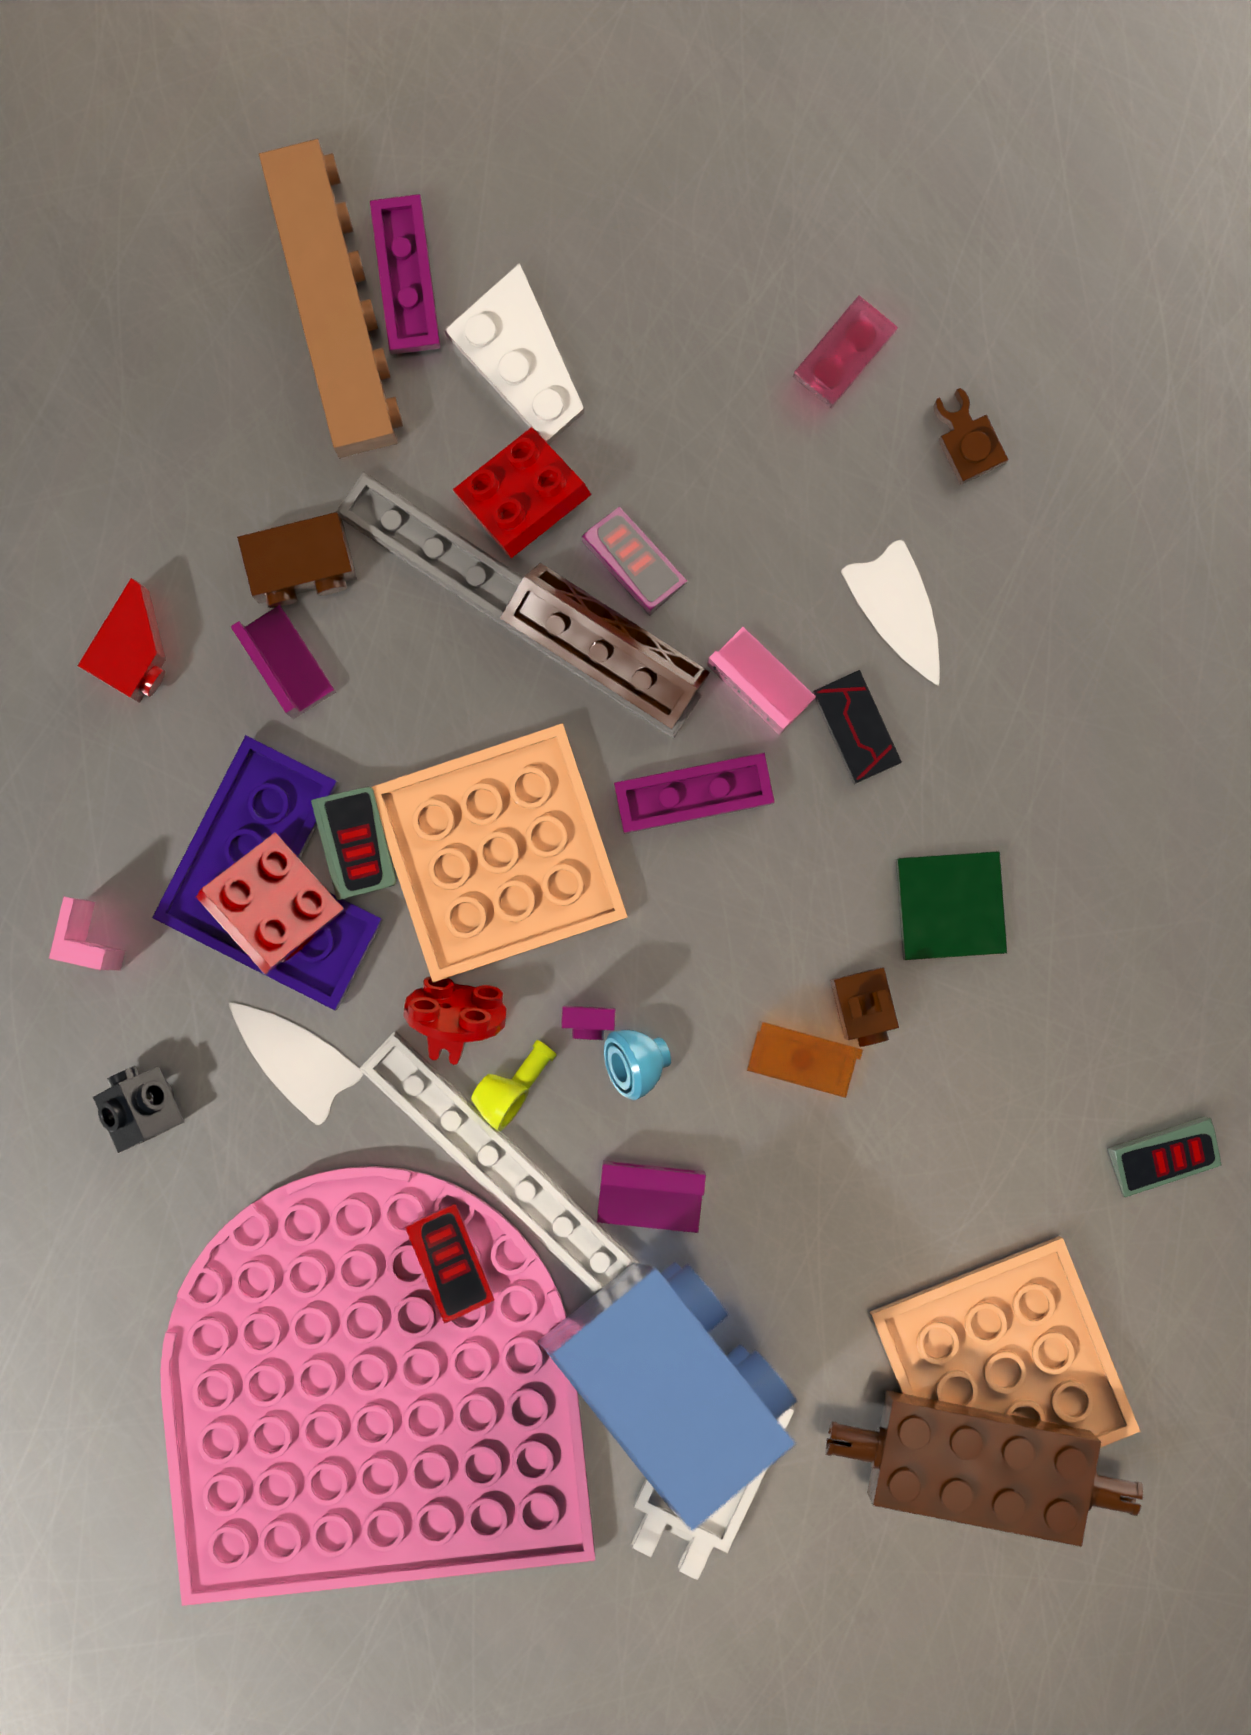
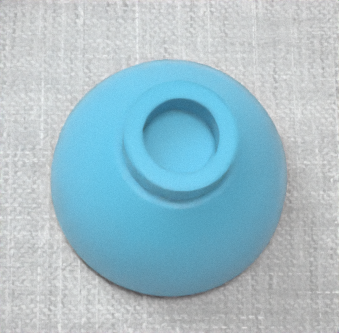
[604,1030,671,1100]

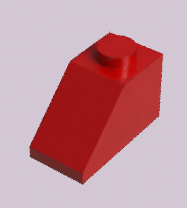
[77,578,166,703]

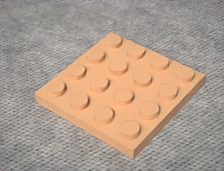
[371,723,628,983]
[870,1236,1140,1448]

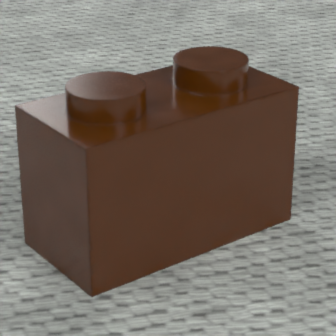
[237,512,357,608]

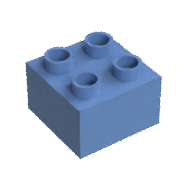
[538,1262,797,1531]

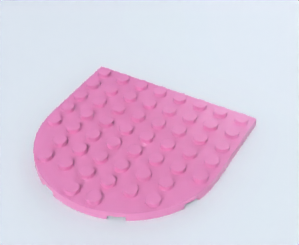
[160,1166,595,1606]

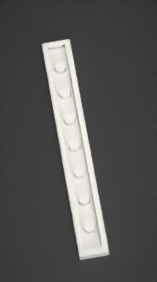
[359,1031,641,1294]

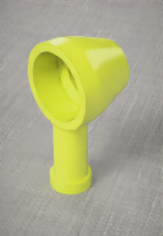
[471,1040,557,1131]

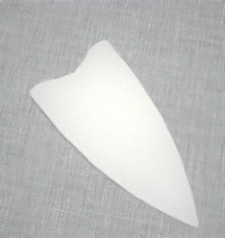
[841,540,940,686]
[229,1002,363,1125]

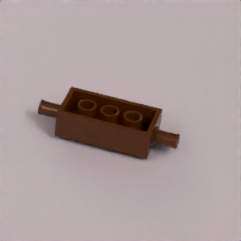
[825,1391,1143,1547]

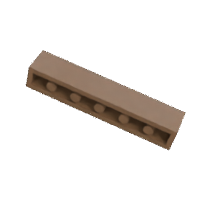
[259,139,403,459]

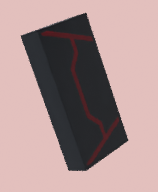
[812,670,902,784]

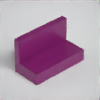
[230,605,336,719]
[597,1160,706,1233]

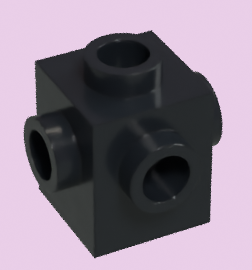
[93,1066,184,1153]

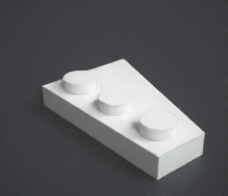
[445,263,584,445]

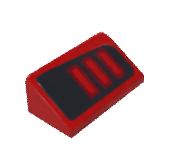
[405,1203,495,1323]

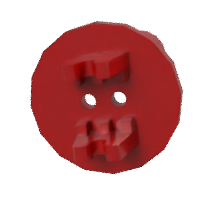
[403,976,507,1065]

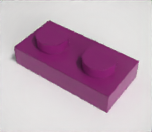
[561,1006,615,1040]

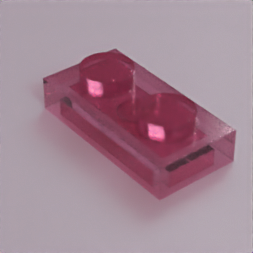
[793,295,898,409]

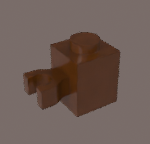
[830,967,899,1047]

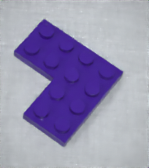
[152,735,383,1011]

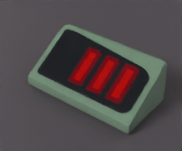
[311,787,396,900]
[1107,1116,1222,1197]

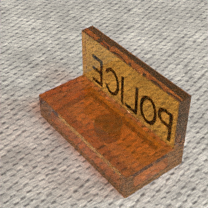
[746,1021,863,1098]

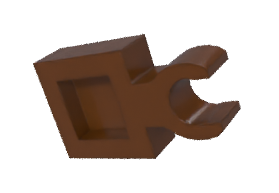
[934,388,1008,485]

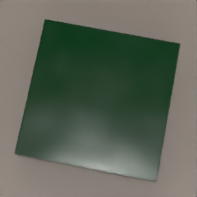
[896,851,1007,960]

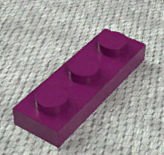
[370,194,441,355]
[614,753,775,834]

